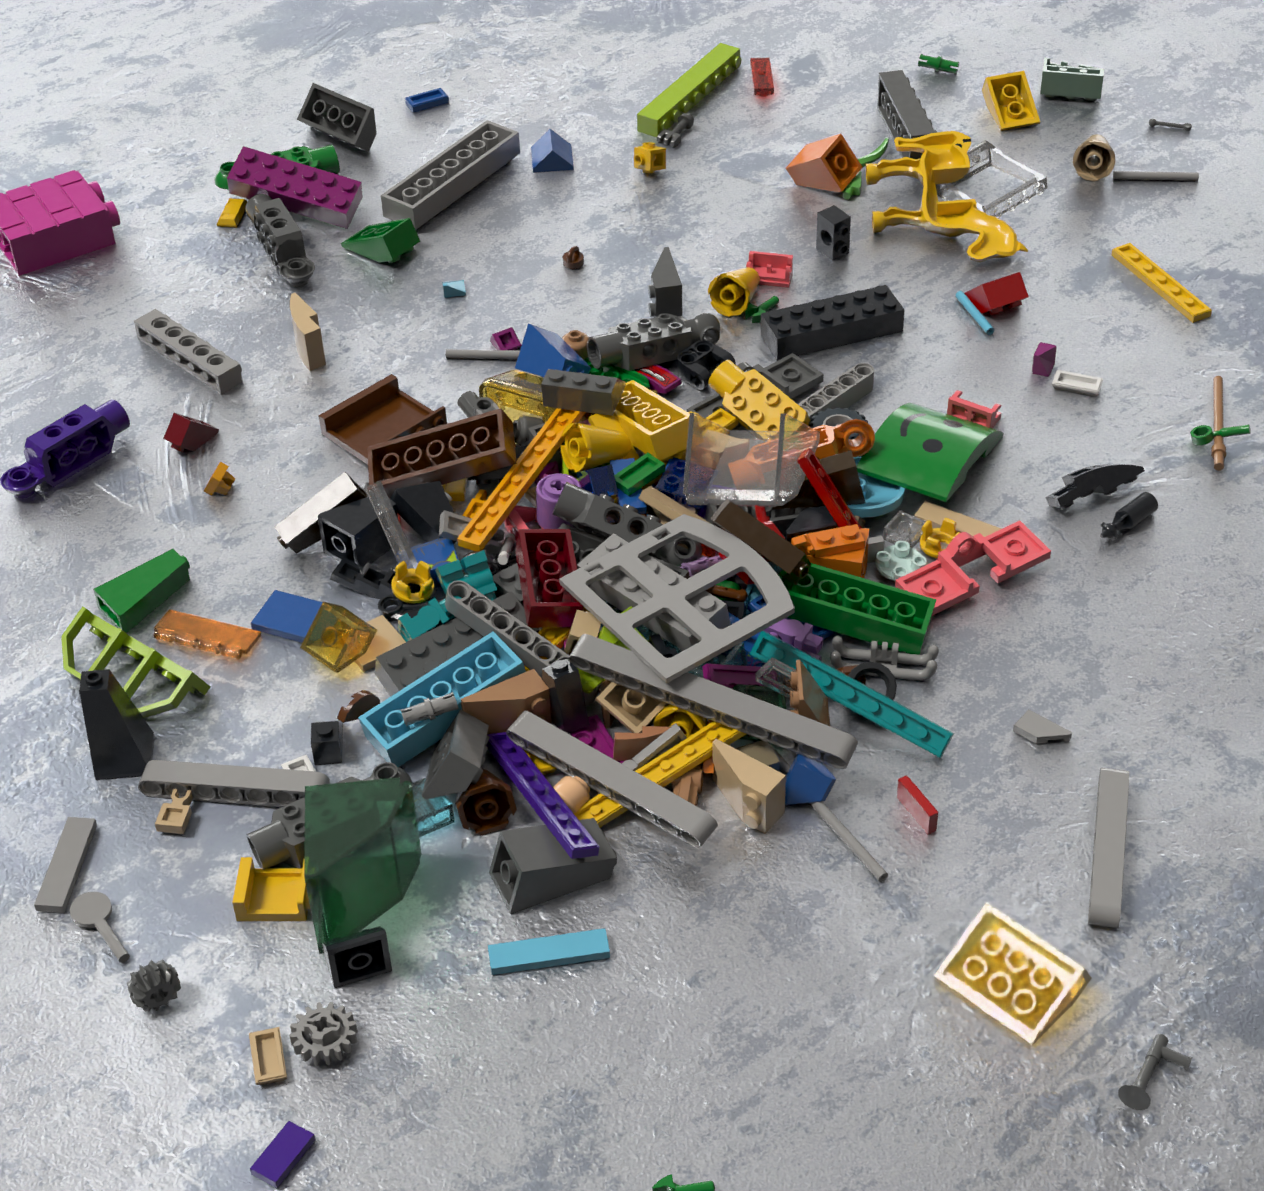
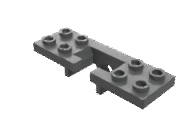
[687,353,824,435]

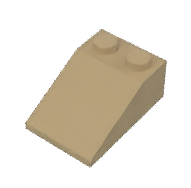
[712,739,786,834]

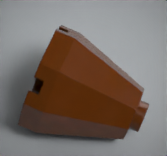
[455,768,517,836]

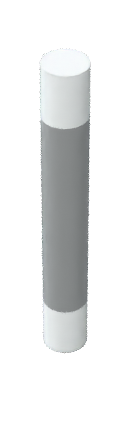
[498,533,515,565]

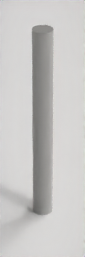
[1113,171,1199,181]
[445,349,520,360]

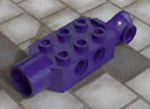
[0,399,130,499]

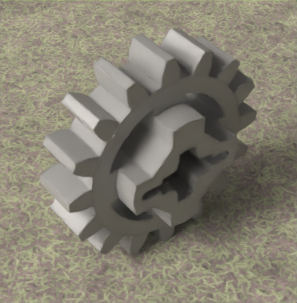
[289,1002,358,1065]

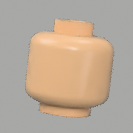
[553,776,590,814]

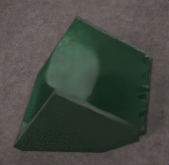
[304,778,422,954]

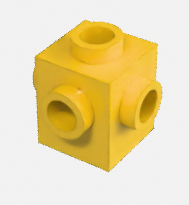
[634,142,666,173]

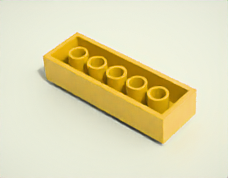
[614,380,701,461]

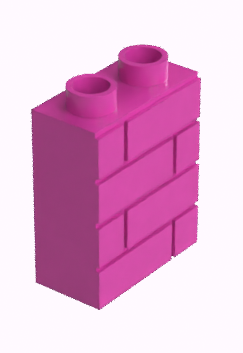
[0,170,120,276]

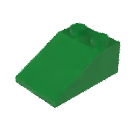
[341,218,420,263]

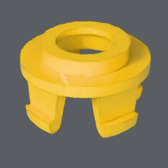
[920,518,960,558]
[391,561,434,603]

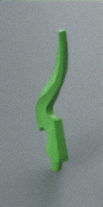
[841,138,889,200]

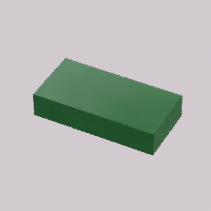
[611,452,665,496]

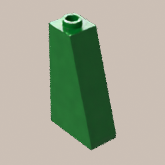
[93,549,190,633]

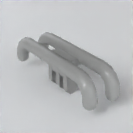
[830,636,939,680]

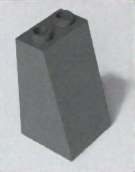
[489,818,617,914]

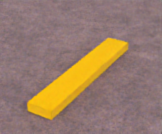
[1111,243,1212,323]

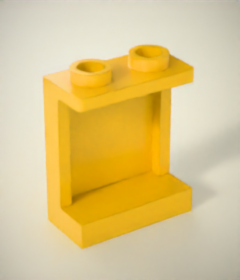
[232,857,317,921]

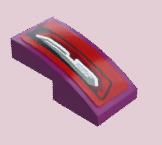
[634,365,682,394]

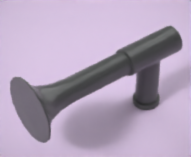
[1118,1034,1193,1110]

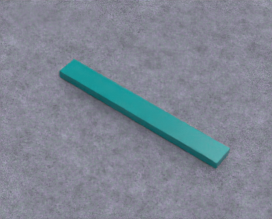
[750,630,954,758]

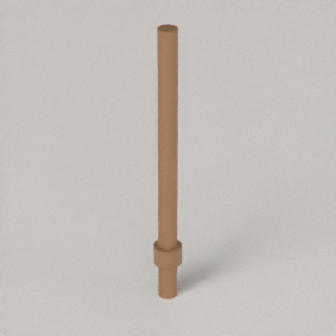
[1211,376,1226,471]

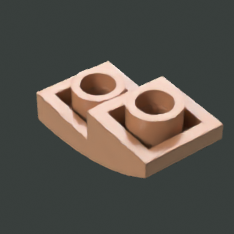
[613,726,670,761]

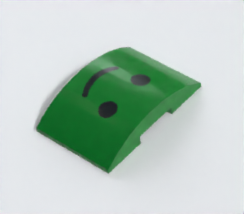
[856,403,1004,502]

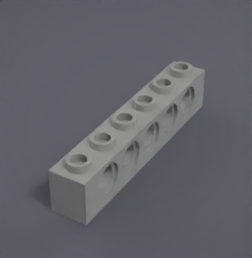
[134,309,243,394]

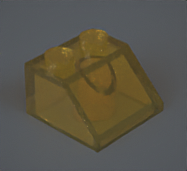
[300,602,377,673]

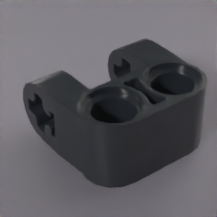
[677,340,736,390]

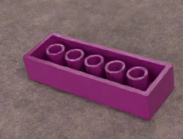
[227,146,363,229]

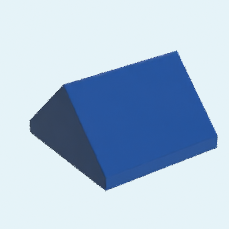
[531,129,574,173]

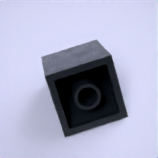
[318,494,401,567]

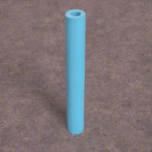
[955,291,995,335]

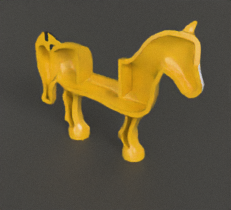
[866,131,1028,262]

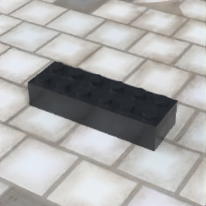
[761,285,905,361]

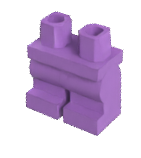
[764,618,824,661]

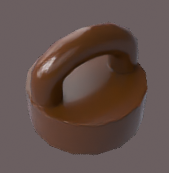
[562,246,584,270]

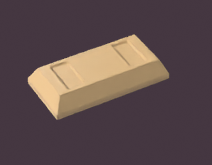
[249,1027,287,1086]

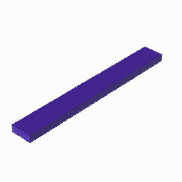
[486,732,600,859]

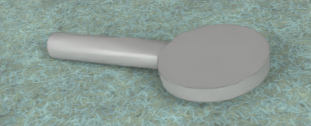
[70,892,130,963]

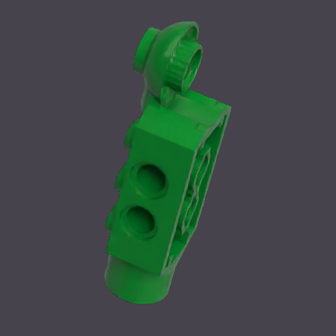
[214,145,340,190]

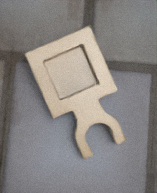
[155,789,193,834]

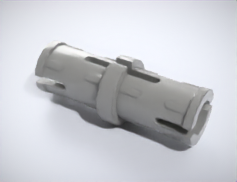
[400,692,459,726]

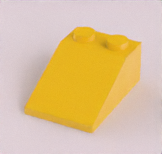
[982,71,1040,131]

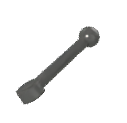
[1149,119,1192,131]

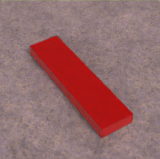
[797,448,862,529]

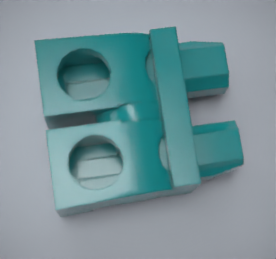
[435,550,497,601]
[397,598,456,642]

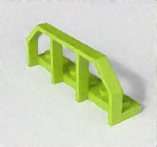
[61,606,211,718]

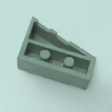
[1040,57,1104,101]

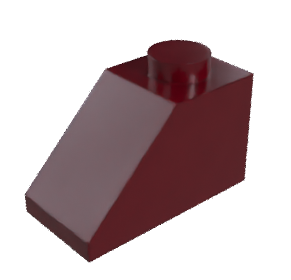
[163,413,219,452]

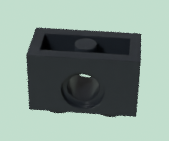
[816,205,851,261]

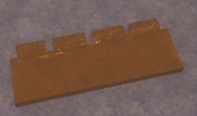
[154,609,261,660]

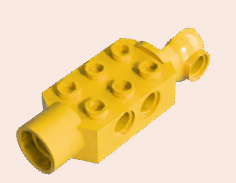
[708,360,811,444]

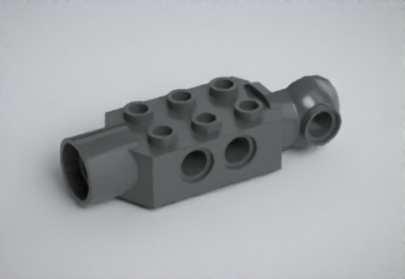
[246,194,315,287]
[587,313,721,371]
[552,482,703,567]

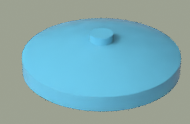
[847,456,905,518]

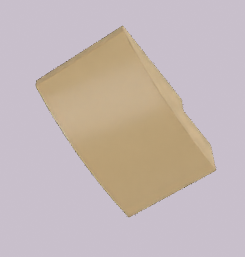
[290,293,326,371]

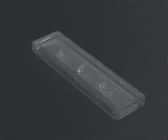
[365,481,418,569]

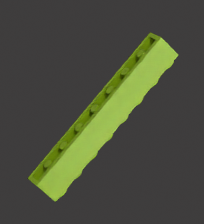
[637,43,742,138]

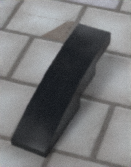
[330,557,437,602]

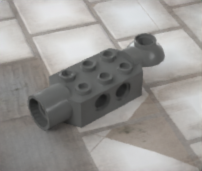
[246,762,412,870]

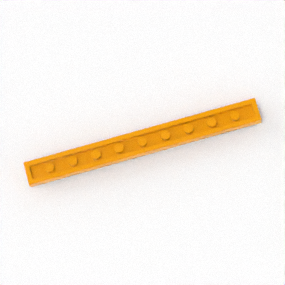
[457,408,586,551]

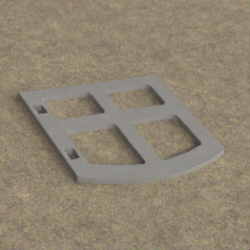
[559,514,794,684]

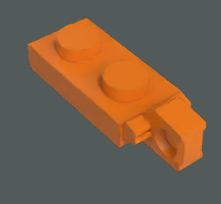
[791,524,865,558]

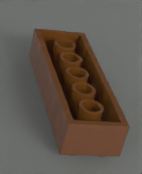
[367,408,517,499]

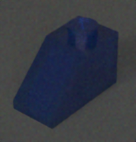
[576,464,618,497]

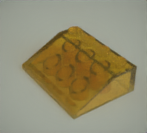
[934,903,1092,1046]

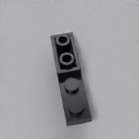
[1045,464,1145,509]

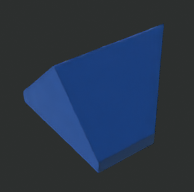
[785,753,836,805]

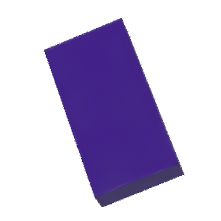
[250,1121,316,1188]

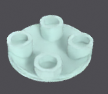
[875,541,927,581]

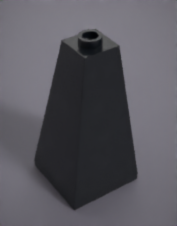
[79,669,154,780]

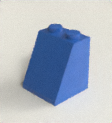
[515,324,591,378]

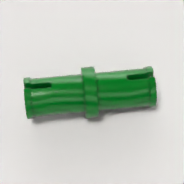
[918,54,959,74]

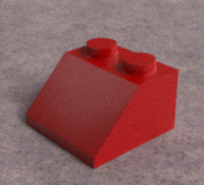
[964,272,1029,315]

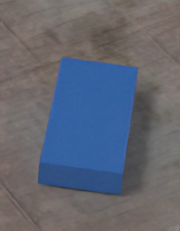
[405,88,449,113]

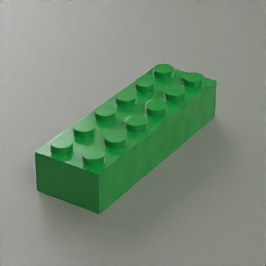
[778,563,936,655]

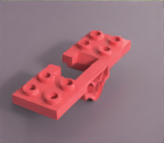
[895,520,1051,616]

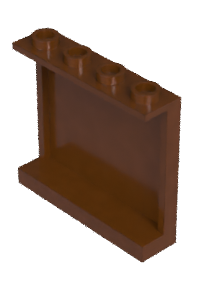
[318,374,447,465]

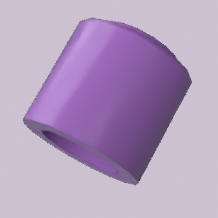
[536,473,581,529]

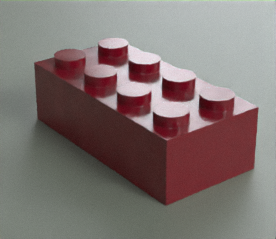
[515,529,584,628]

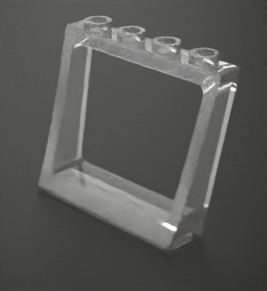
[935,140,1047,219]

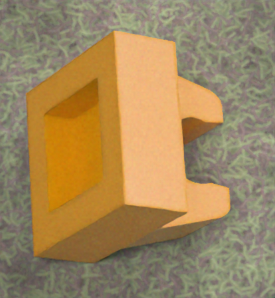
[204,462,235,496]

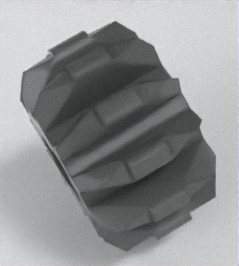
[127,959,181,1012]

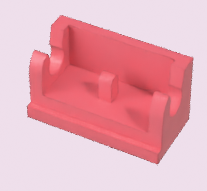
[746,251,793,288]
[947,390,1001,428]

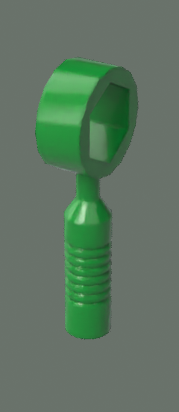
[1190,424,1251,446]

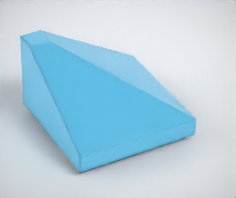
[442,280,466,298]

